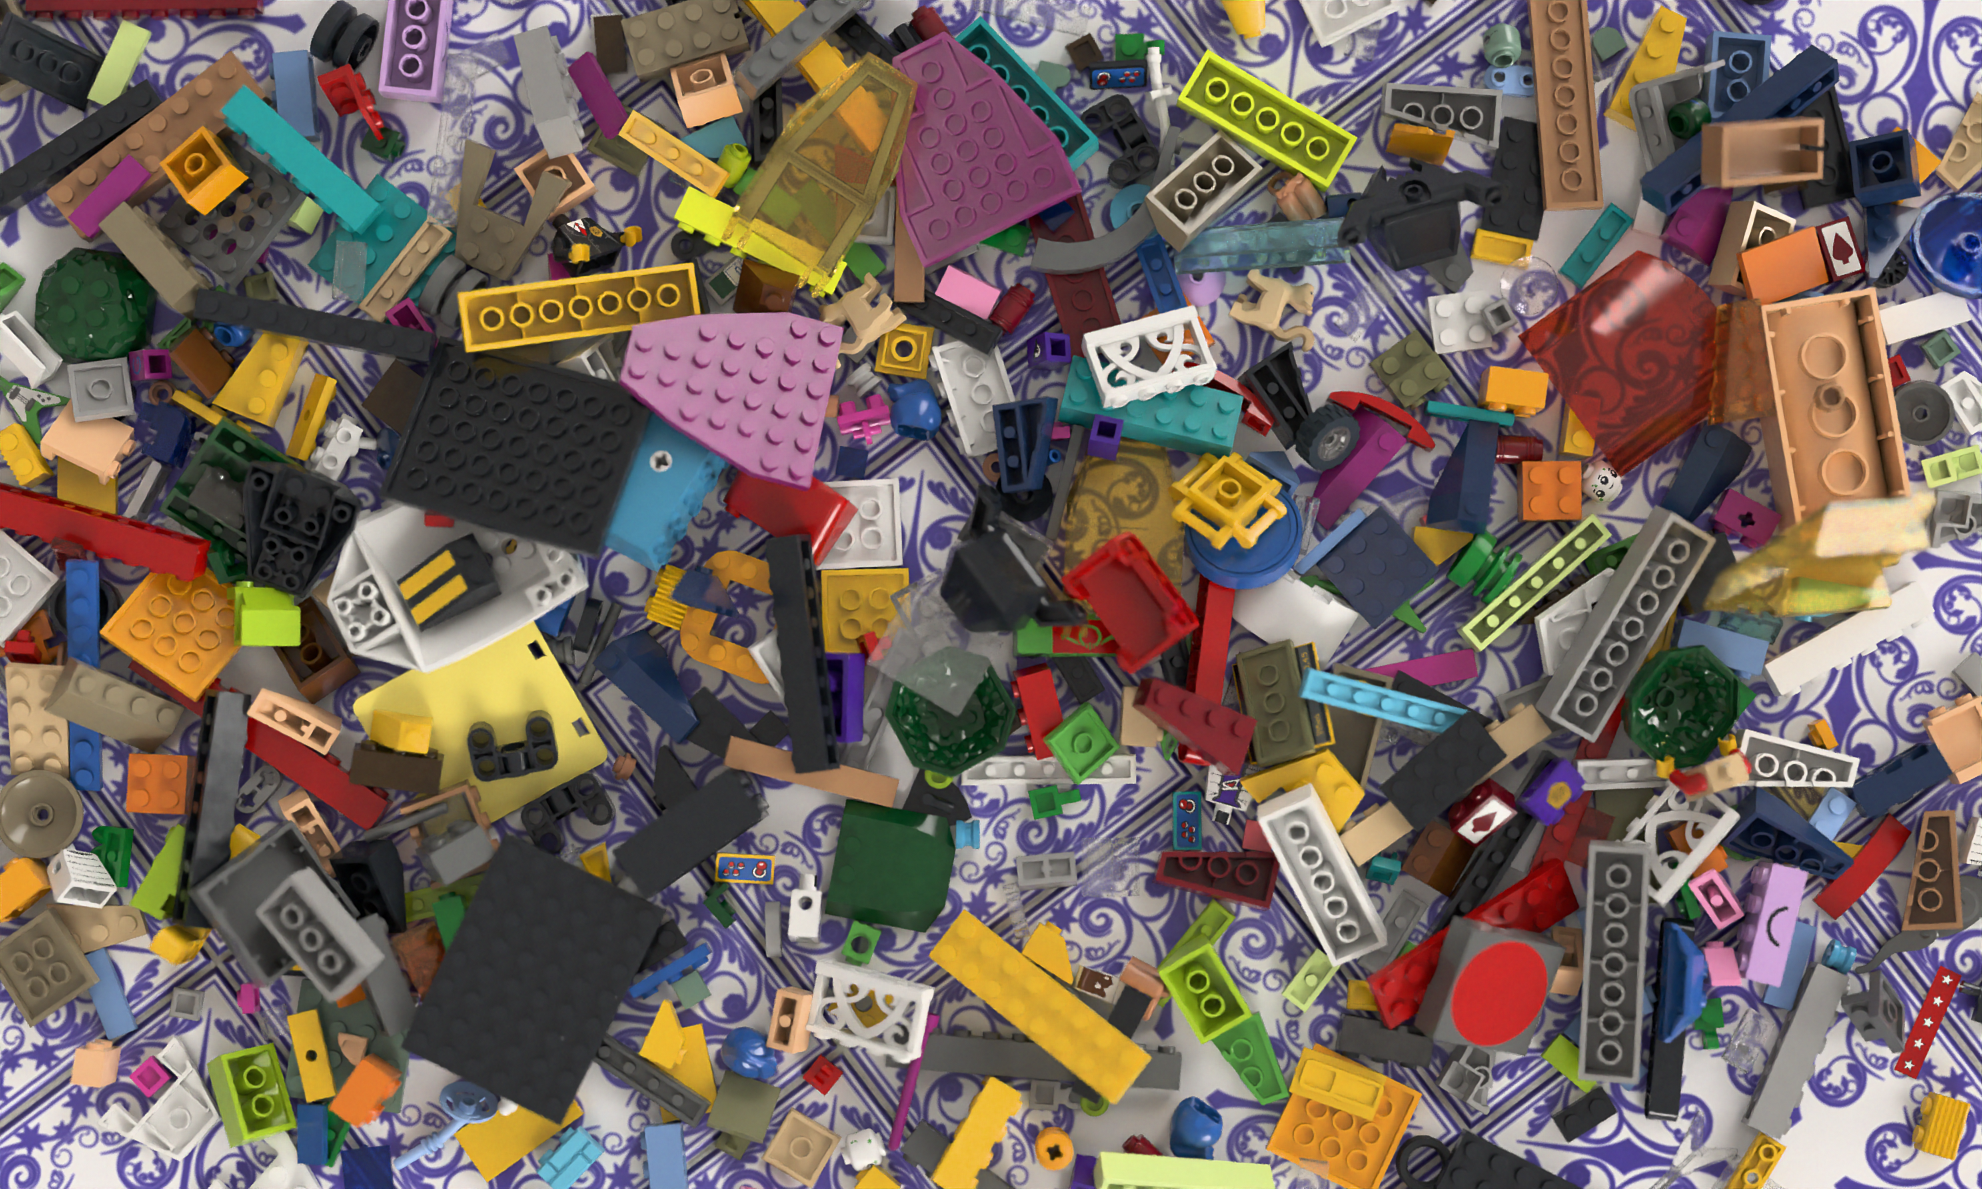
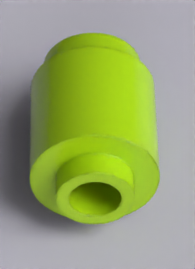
[717,143,751,188]

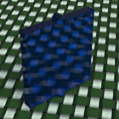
[341,1145,395,1189]

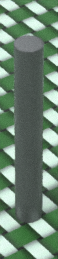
[578,602,623,686]
[363,802,449,843]

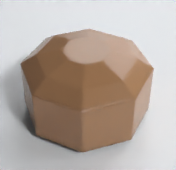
[1813,382,1846,413]

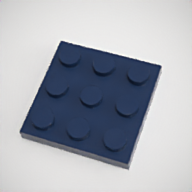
[1316,505,1440,629]

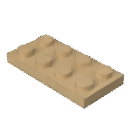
[5,663,70,778]

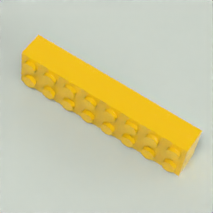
[456,262,701,353]
[928,909,1152,1104]

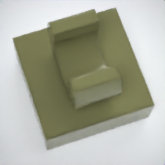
[715,1132,751,1160]

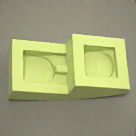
[1921,444,1982,488]

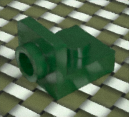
[360,127,406,163]
[207,539,248,584]
[703,882,737,929]

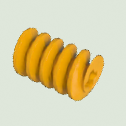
[1035,1126,1073,1171]

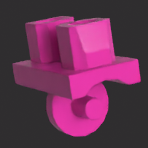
[837,394,891,445]

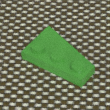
[1210,1011,1290,1106]

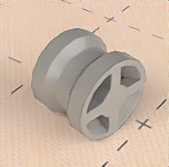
[845,363,882,399]

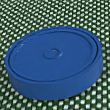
[1185,488,1303,589]

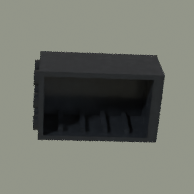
[612,768,770,900]

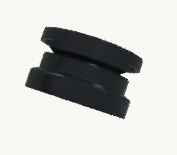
[1863,248,1909,289]

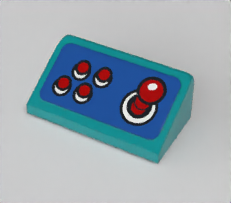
[1172,791,1202,850]

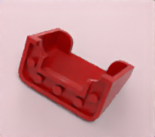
[723,469,859,567]
[1060,532,1199,675]

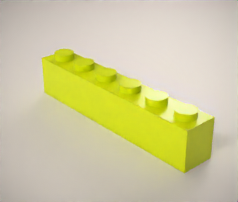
[674,186,847,298]

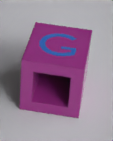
[129,349,172,381]

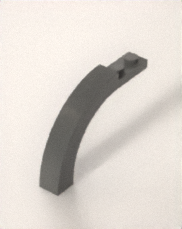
[1030,125,1184,275]

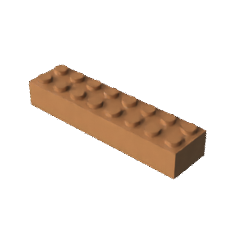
[46,51,273,243]

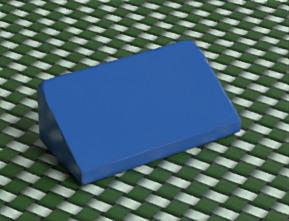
[297,1104,328,1165]

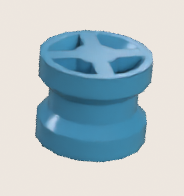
[956,820,980,849]
[1821,939,1857,975]

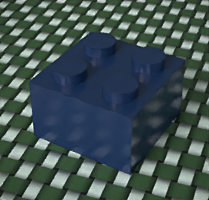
[1849,129,1921,208]

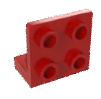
[317,64,385,141]

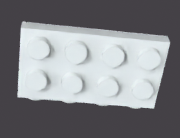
[928,340,1016,459]

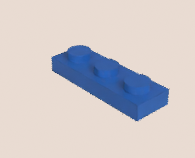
[1135,234,1188,314]
[628,942,712,1000]

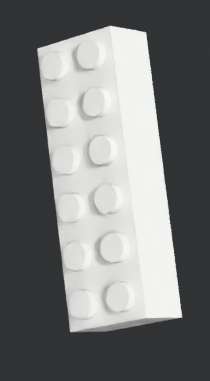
[1257,783,1387,967]

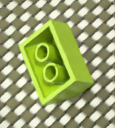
[1157,933,1253,1045]
[206,1043,297,1148]

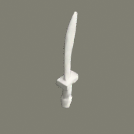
[1144,47,1175,165]

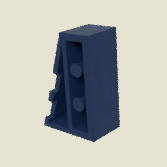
[992,397,1058,494]
[1843,743,1953,820]

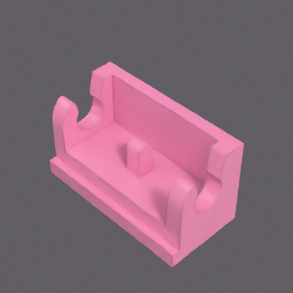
[935,264,1003,320]

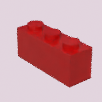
[1010,662,1063,760]

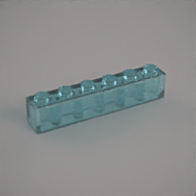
[1173,217,1351,275]

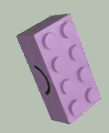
[378,0,454,104]
[1734,861,1808,987]

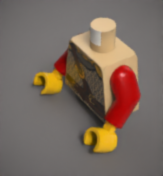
[1656,734,1752,802]

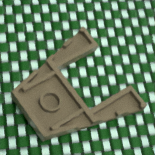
[455,139,572,281]

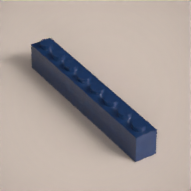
[1640,45,1839,216]

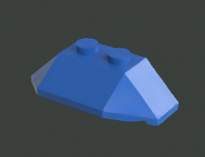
[1658,922,1708,1043]

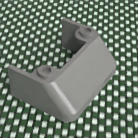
[1628,59,1726,189]

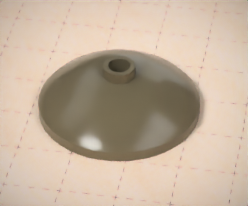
[0,770,84,858]

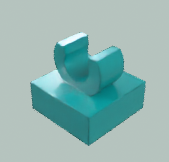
[1365,851,1402,885]

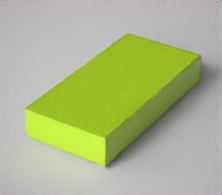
[1540,1033,1597,1094]

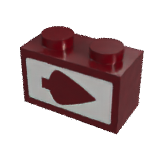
[1815,216,1865,286]
[1447,777,1518,848]

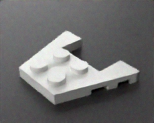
[1534,568,1615,675]
[97,1037,221,1161]
[208,1131,322,1189]

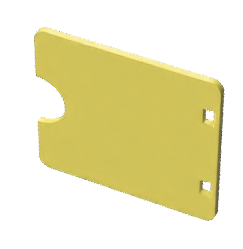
[353,620,608,836]

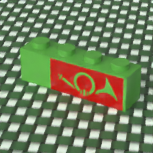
[1012,613,1120,657]

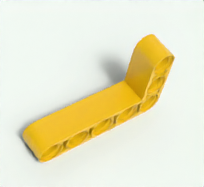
[149,823,262,966]

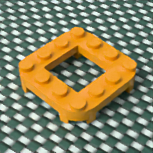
[680,550,777,684]

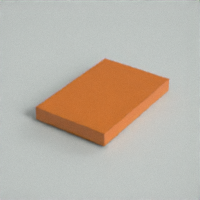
[1736,226,1829,309]

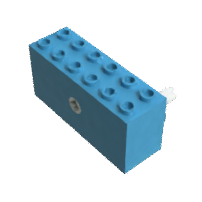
[605,412,730,572]

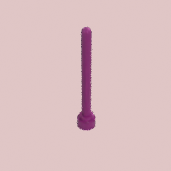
[888,1012,940,1151]

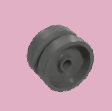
[418,255,488,331]
[1894,380,1955,446]

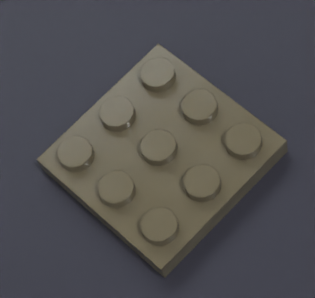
[0,907,101,1028]

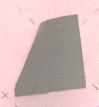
[1930,489,1982,548]
[1434,1044,1496,1115]

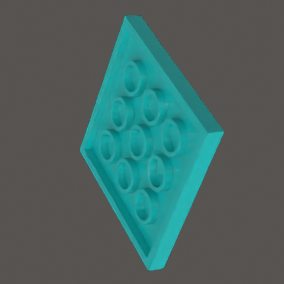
[307,174,457,325]

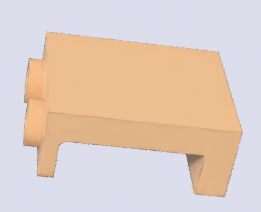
[41,399,137,485]
[1921,693,1982,784]

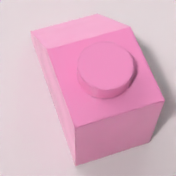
[1688,868,1745,930]
[1698,941,1741,986]

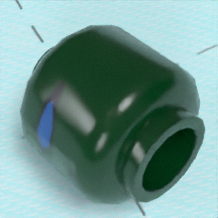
[1667,98,1712,140]

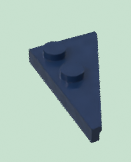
[1863,203,1921,286]

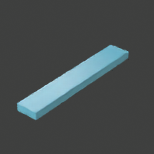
[1298,667,1468,734]

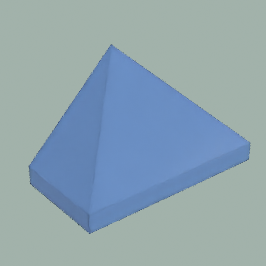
[1245,451,1301,496]

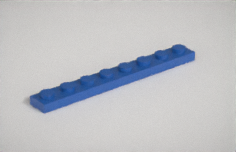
[66,560,103,791]

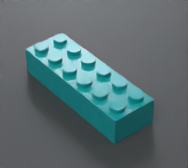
[955,16,1099,171]
[220,85,384,235]
[1058,355,1244,460]

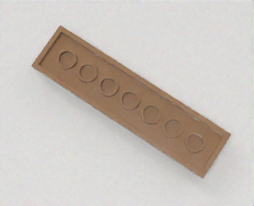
[1527,0,1604,211]

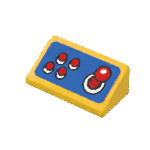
[715,852,775,885]

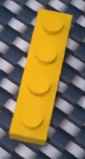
[618,110,731,198]

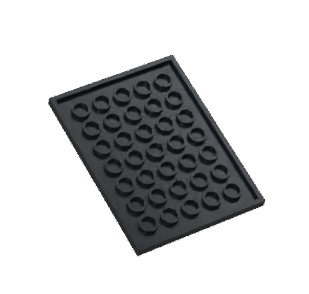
[378,336,653,559]
[400,832,667,1126]

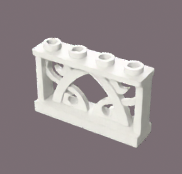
[1081,305,1217,408]
[1616,770,1740,908]
[805,958,935,1063]

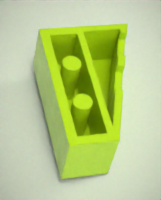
[129,823,186,920]

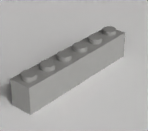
[1741,961,1850,1139]

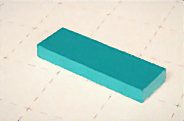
[1558,202,1634,290]
[1423,400,1515,429]

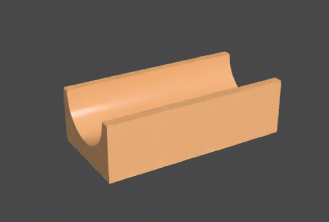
[1742,288,1916,543]

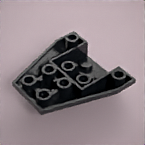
[243,461,363,599]

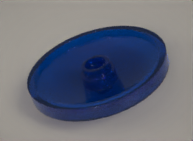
[1910,192,1982,299]

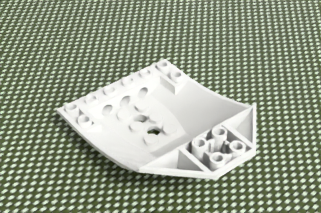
[327,504,588,673]

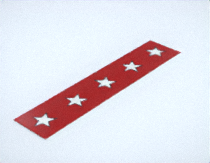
[1894,966,1962,1079]

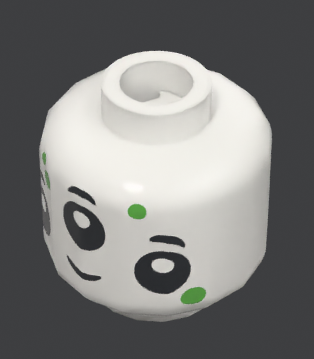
[1581,460,1623,503]
[841,1128,886,1172]

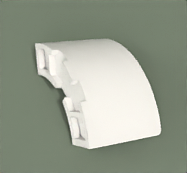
[1232,569,1360,670]

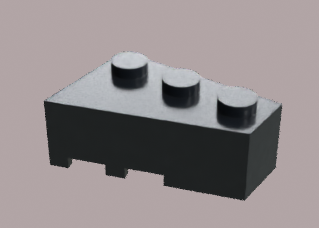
[1237,341,1313,451]
[685,686,762,759]
[1335,1012,1434,1069]

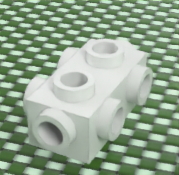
[310,413,377,481]

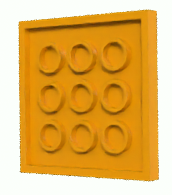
[99,567,242,702]
[1265,1042,1422,1189]

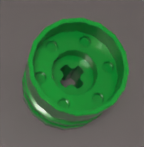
[1446,530,1523,605]

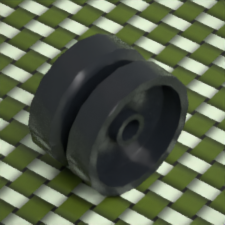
[310,0,380,72]
[49,578,124,640]

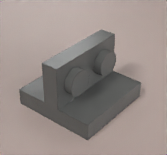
[1841,970,1905,1054]

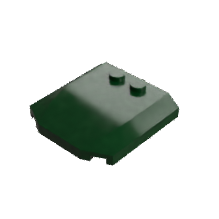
[158,415,308,562]
[825,799,956,933]

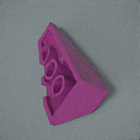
[1658,186,1734,267]
[1306,406,1408,531]

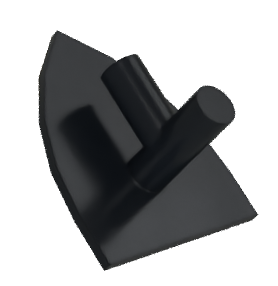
[902,768,972,826]

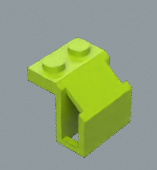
[227,582,300,646]

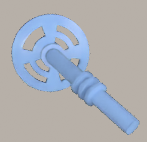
[393,1081,498,1170]

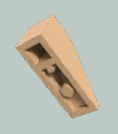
[247,688,342,755]
[278,787,341,878]

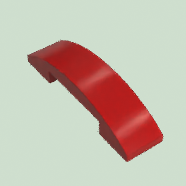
[1171,362,1275,437]
[1326,391,1436,452]
[1812,813,1912,920]

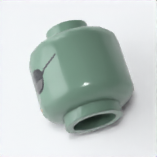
[1483,23,1521,68]

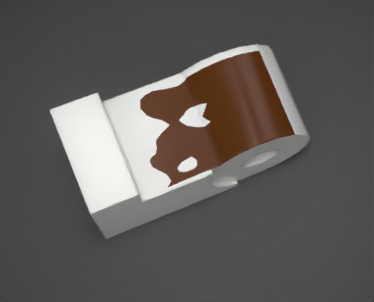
[1072,965,1130,1005]

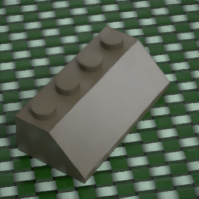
[1144,129,1263,252]
[44,657,185,754]

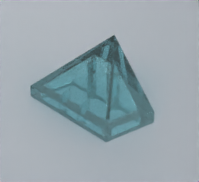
[1717,594,1783,645]

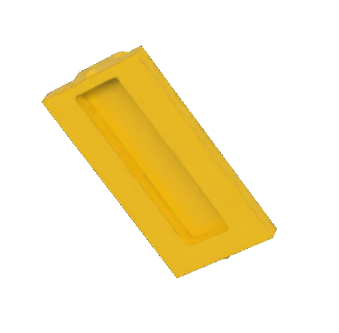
[1288,1047,1387,1121]

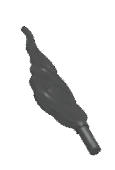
[1855,875,1982,974]

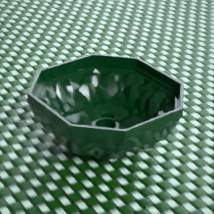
[34,247,158,364]
[1621,645,1740,770]
[885,646,1016,778]

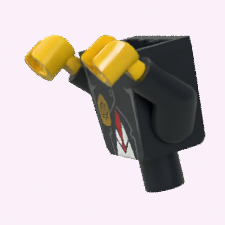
[551,214,643,278]

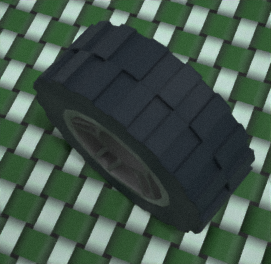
[1294,404,1360,471]

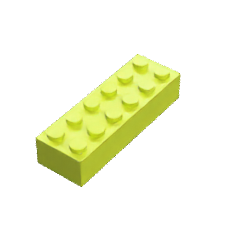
[1176,49,1357,193]

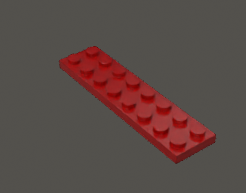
[1366,858,1580,1030]

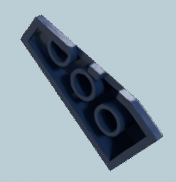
[1426,419,1499,534]
[1659,420,1752,524]
[670,565,740,619]
[592,629,700,744]
[1721,787,1854,880]

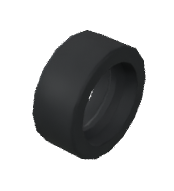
[1396,1135,1451,1189]

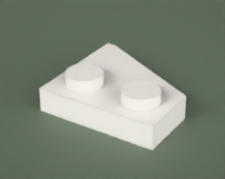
[1940,371,1982,436]

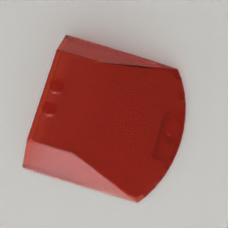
[1517,250,1741,477]

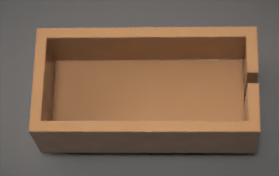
[1701,117,1824,187]

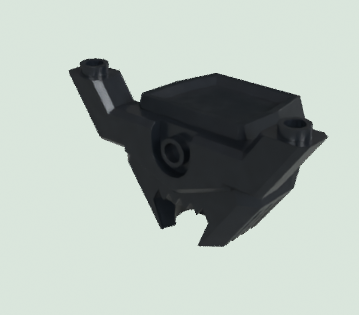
[1337,157,1509,272]
[940,484,1089,633]

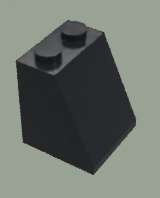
[1678,529,1751,616]

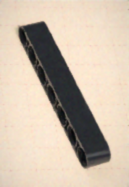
[1644,917,1695,1122]

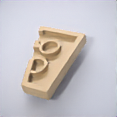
[1935,92,1982,193]
[46,904,150,954]

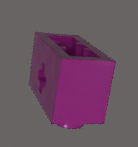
[1708,488,1782,550]

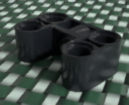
[1080,94,1159,189]
[467,710,558,782]
[521,774,616,854]

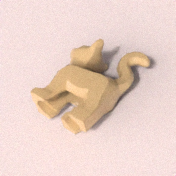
[1229,265,1315,352]
[818,272,907,369]

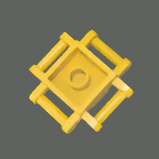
[1168,452,1287,550]

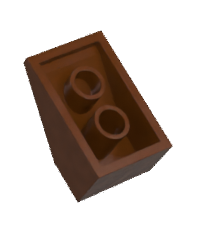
[272,596,361,704]

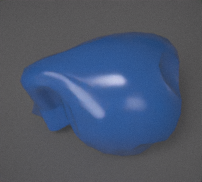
[887,379,942,441]
[721,1026,777,1079]
[1169,1096,1223,1160]

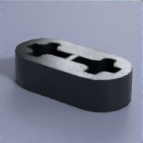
[573,597,604,654]

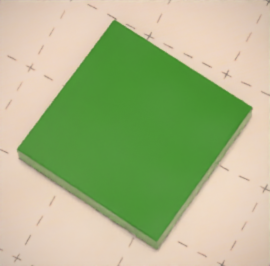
[1043,702,1120,785]

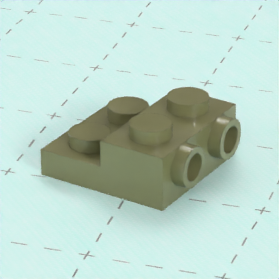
[1369,329,1452,411]

